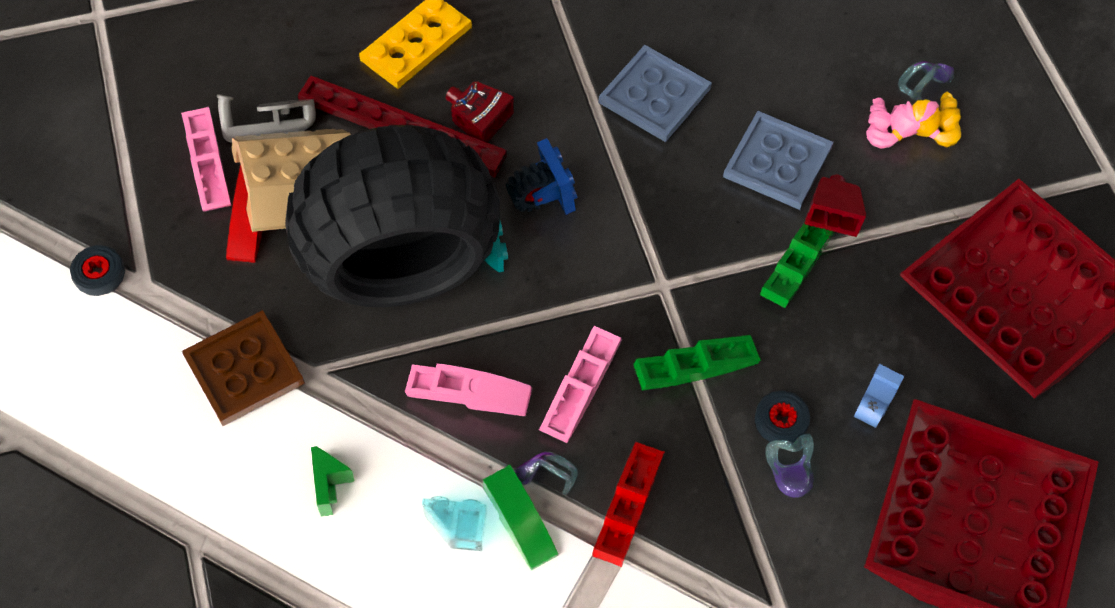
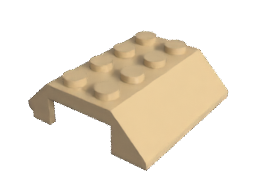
[232,129,351,232]

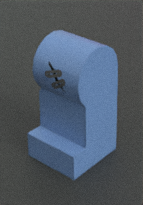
[854,364,904,428]

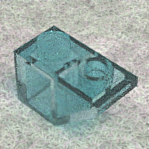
[422,496,487,552]

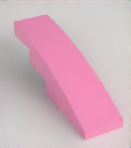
[181,107,231,212]
[539,326,622,443]

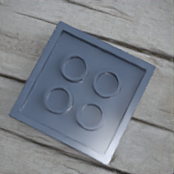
[598,45,712,142]
[723,111,833,210]

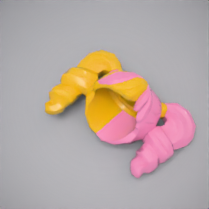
[866,91,962,149]

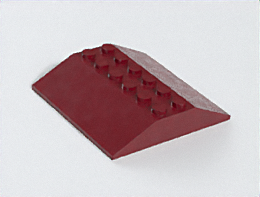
[900,179,1115,399]
[864,399,1099,608]

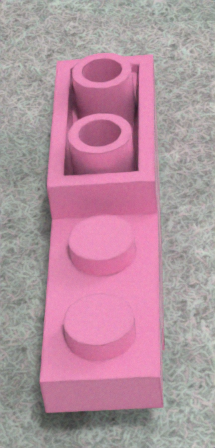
[405,363,532,416]

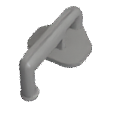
[217,94,316,142]

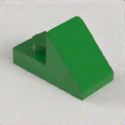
[311,446,355,517]

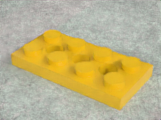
[359,0,472,89]

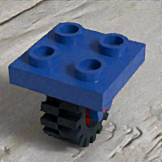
[505,138,578,215]

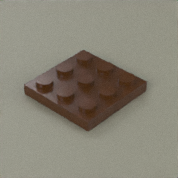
[181,310,305,427]

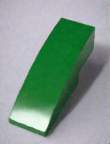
[483,465,559,571]

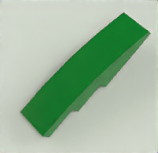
[760,224,834,308]
[633,335,761,391]

